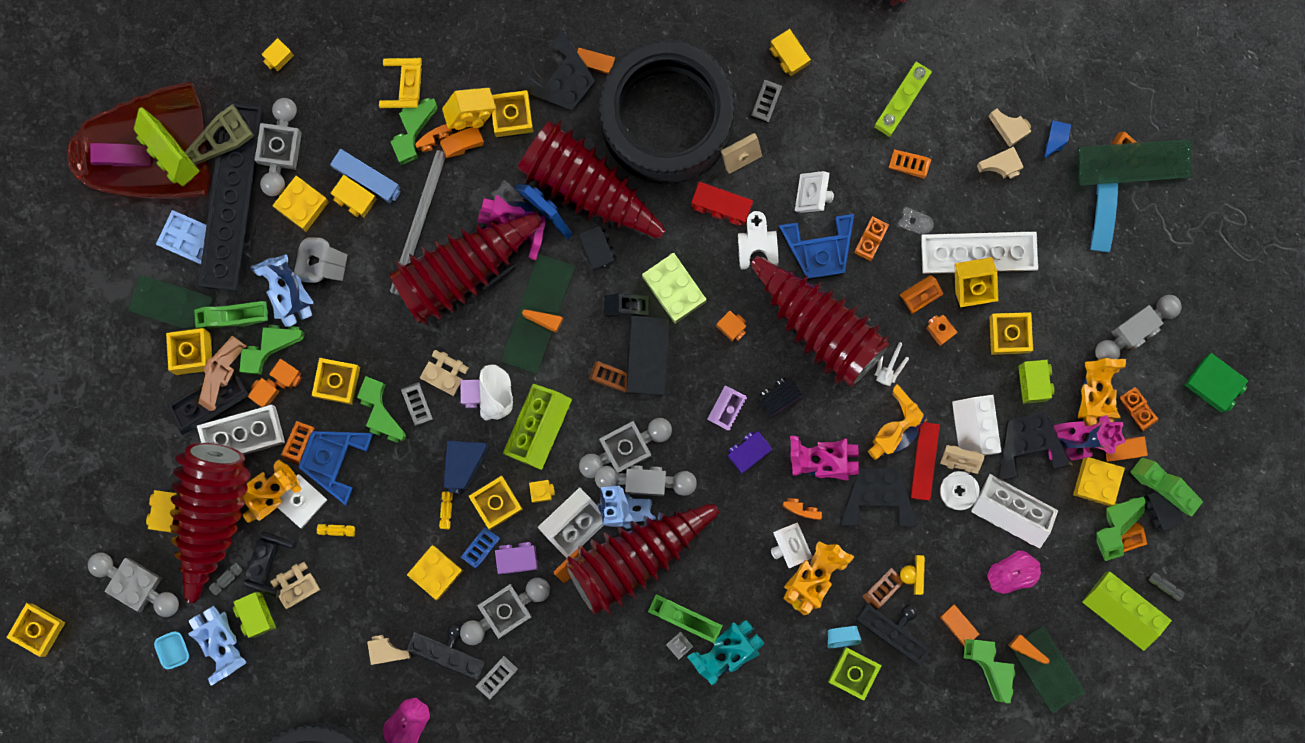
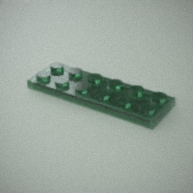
[1078,139,1192,186]
[501,254,575,374]

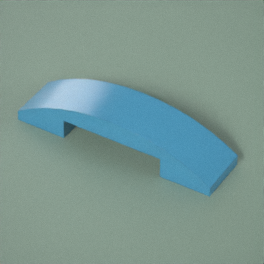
[1090,175,1118,252]

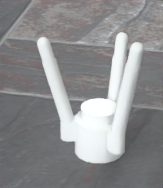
[875,342,909,386]

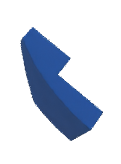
[1044,120,1071,158]

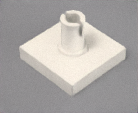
[795,171,834,213]
[273,474,327,529]
[771,522,813,568]

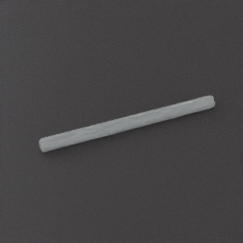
[390,150,446,295]

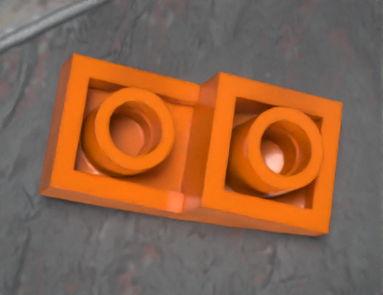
[416,124,453,152]
[440,127,484,158]
[854,216,889,261]
[1120,387,1158,432]
[1106,436,1148,462]
[782,498,822,520]

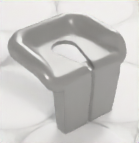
[294,237,347,283]

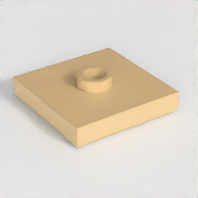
[721,133,762,174]

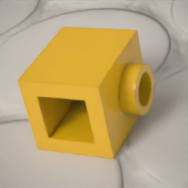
[262,38,294,71]
[529,480,555,503]

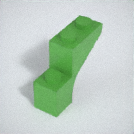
[390,98,438,165]
[194,301,268,329]
[239,325,304,375]
[357,376,406,443]
[1131,458,1203,517]
[1097,497,1145,561]
[648,594,723,643]
[964,639,1015,703]

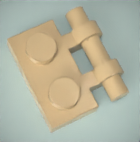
[420,350,469,396]
[940,445,984,474]
[271,562,320,609]

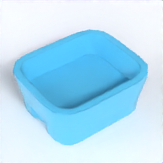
[827,626,862,648]
[154,631,190,669]

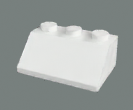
[952,395,1001,456]
[538,488,604,558]

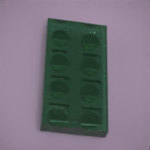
[128,275,214,330]
[1011,626,1086,713]

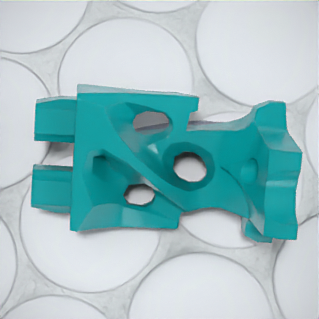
[687,620,764,685]

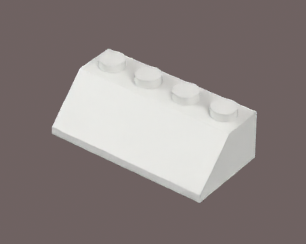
[971,474,1058,548]

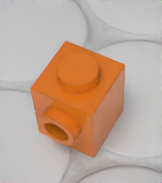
[716,311,746,342]
[926,315,958,346]
[269,359,302,389]
[248,378,280,407]

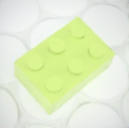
[642,253,707,324]

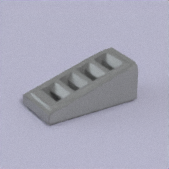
[751,79,782,122]
[401,382,433,426]
[476,656,518,699]

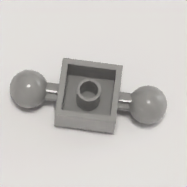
[255,98,302,196]
[1095,295,1182,360]
[579,418,672,478]
[595,465,697,496]
[88,553,179,617]
[460,578,550,645]

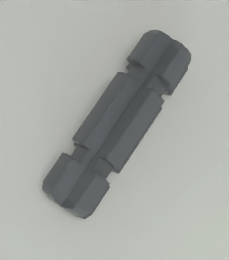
[209,563,243,595]
[1148,572,1185,601]

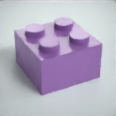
[495,542,539,574]

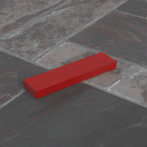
[910,422,940,501]

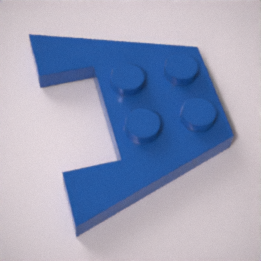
[513,183,573,240]
[779,214,854,279]
[298,431,374,506]

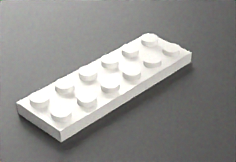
[921,232,1038,274]

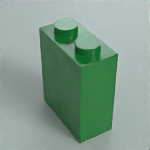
[1184,353,1248,413]

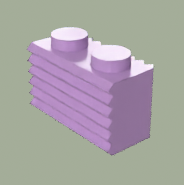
[707,386,747,430]

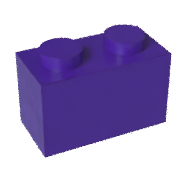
[728,431,772,474]

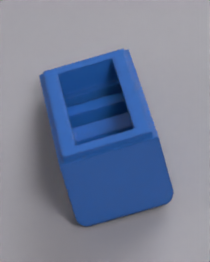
[461,527,500,569]

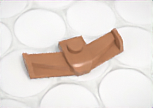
[198,336,247,411]

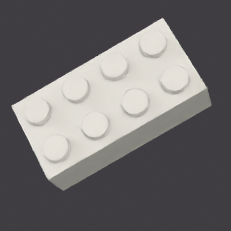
[197,405,285,455]

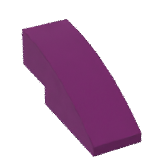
[90,143,151,166]

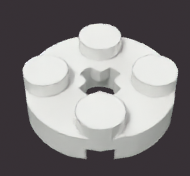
[940,471,979,510]

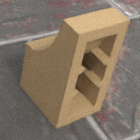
[989,108,1031,147]
[977,147,1023,179]
[367,635,412,665]

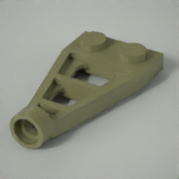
[185,104,254,165]

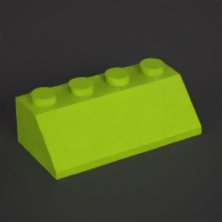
[134,107,200,186]
[503,384,572,470]
[1082,571,1172,651]

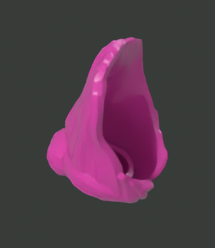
[987,551,1041,594]
[383,698,430,743]

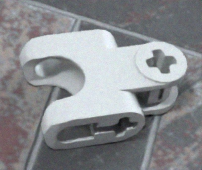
[738,211,778,270]

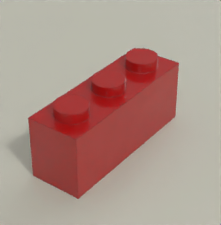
[691,182,753,226]

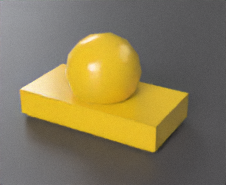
[900,555,925,595]

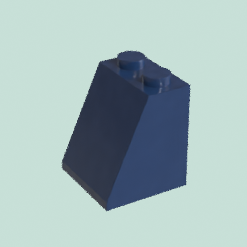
[444,441,489,494]

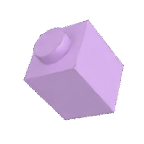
[460,380,481,408]

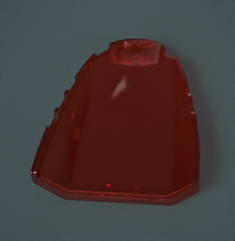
[68,82,210,199]

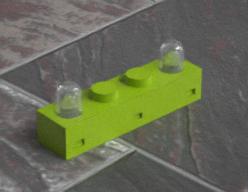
[874,62,932,137]

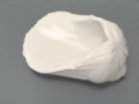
[479,364,513,421]

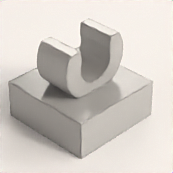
[666,632,693,659]

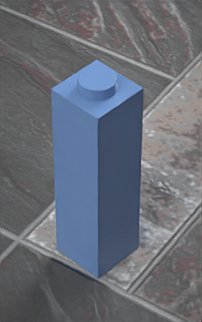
[330,149,400,203]

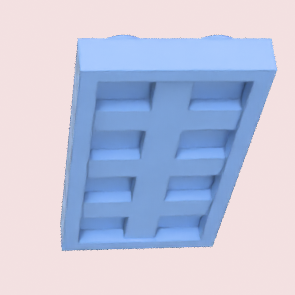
[156,210,206,264]

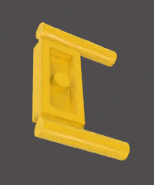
[379,58,422,108]

